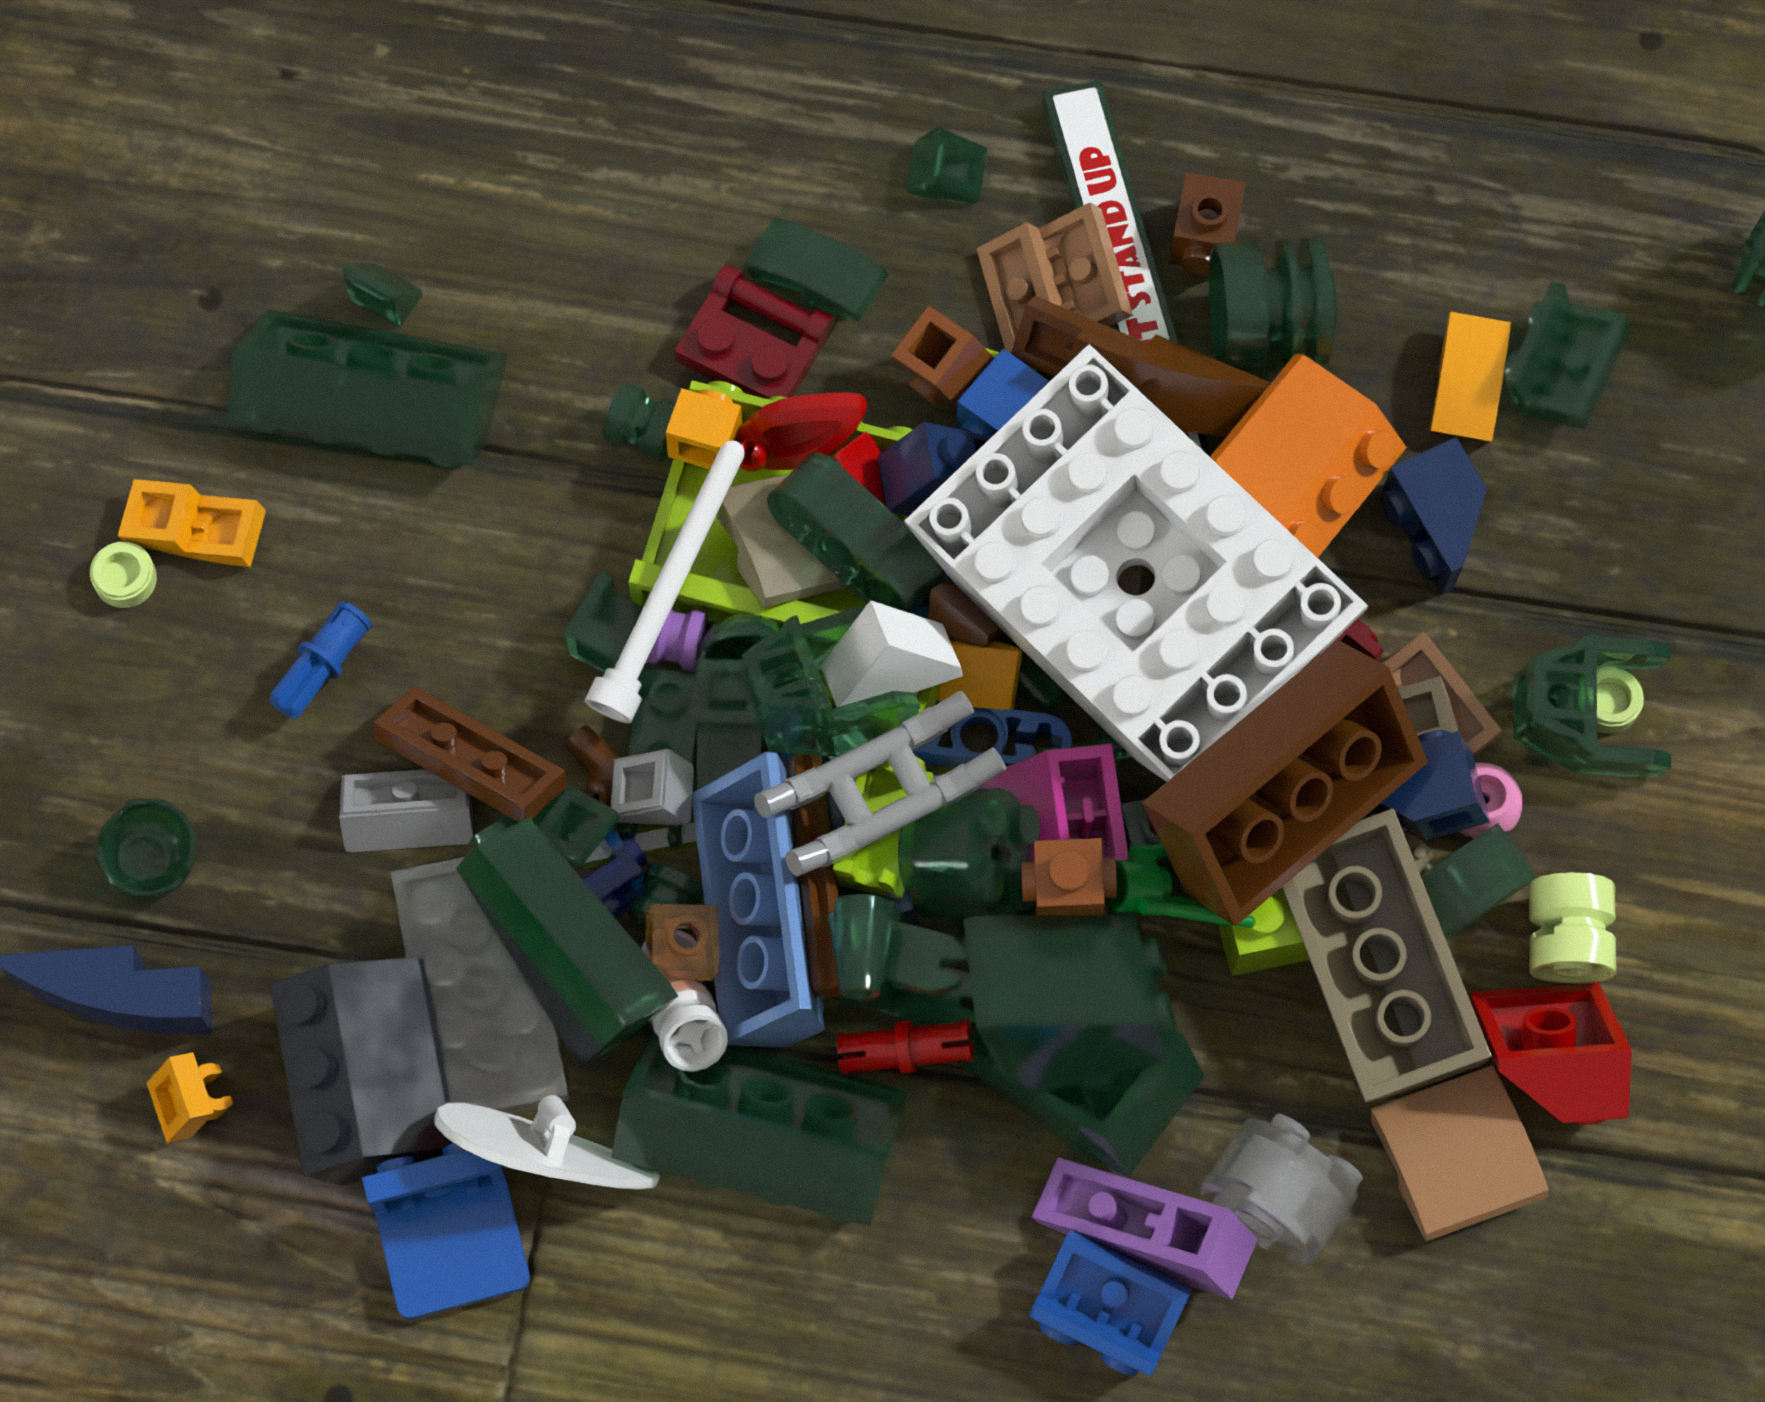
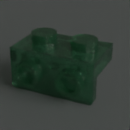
[1504,282,1631,429]

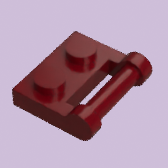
[674,264,835,399]

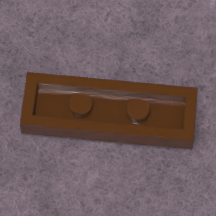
[373,686,566,825]

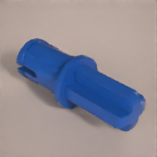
[270,601,372,719]

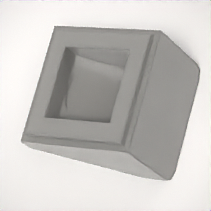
[610,749,694,825]

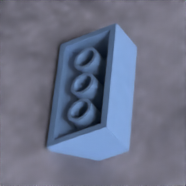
[692,752,825,1048]

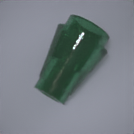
[827,894,895,999]

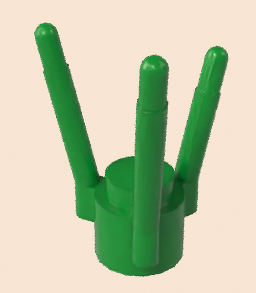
[1105,842,1256,928]

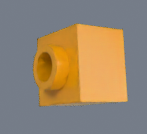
[666,388,742,469]

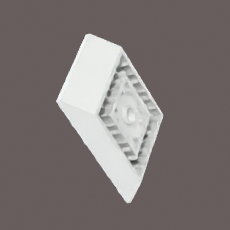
[904,344,1368,782]

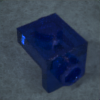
[562,821,648,931]

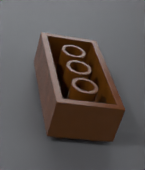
[1142,640,1428,926]

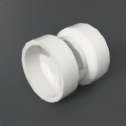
[648,980,728,1071]

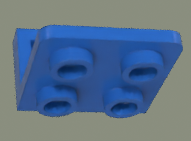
[362,1143,530,1320]

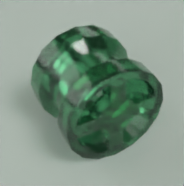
[627,863,704,934]

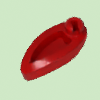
[736,392,867,472]

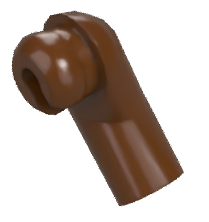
[566,725,622,817]

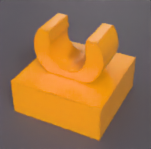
[146,1052,233,1143]

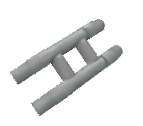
[754,690,1006,876]

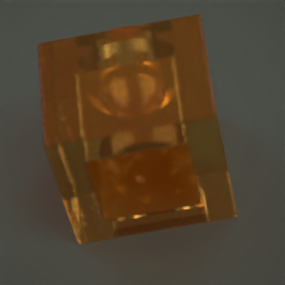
[646,904,719,981]

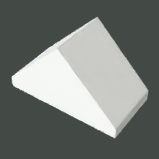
[821,600,963,717]

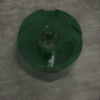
[898,788,1040,921]

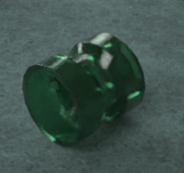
[603,382,676,462]

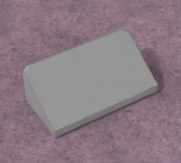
[339,769,474,852]

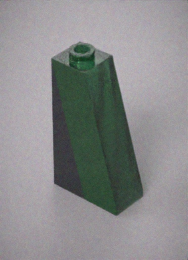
[456,817,679,1068]

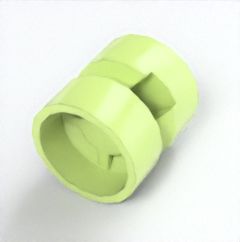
[1529,872,1616,984]

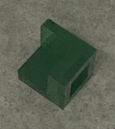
[564,571,643,673]

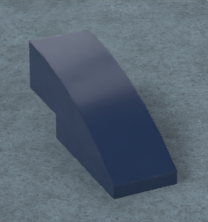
[0,945,212,1034]

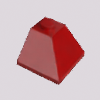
[1470,983,1632,1125]

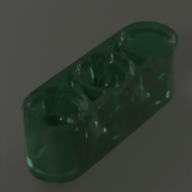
[767,453,945,613]

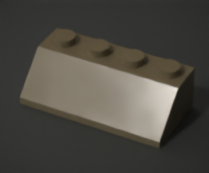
[1282,808,1492,1103]

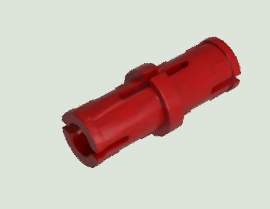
[837,1019,974,1075]

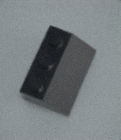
[270,957,454,1186]

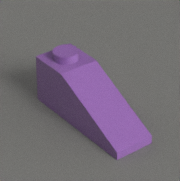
[1032,1158,1257,1300]

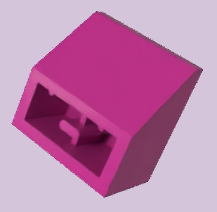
[980,743,1129,904]

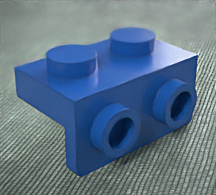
[1029,1229,1192,1376]

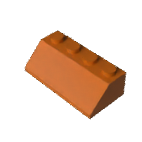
[1210,354,1407,558]

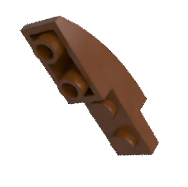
[1011,295,1270,437]

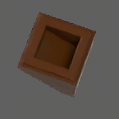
[928,577,1005,646]

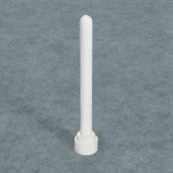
[584,441,744,723]

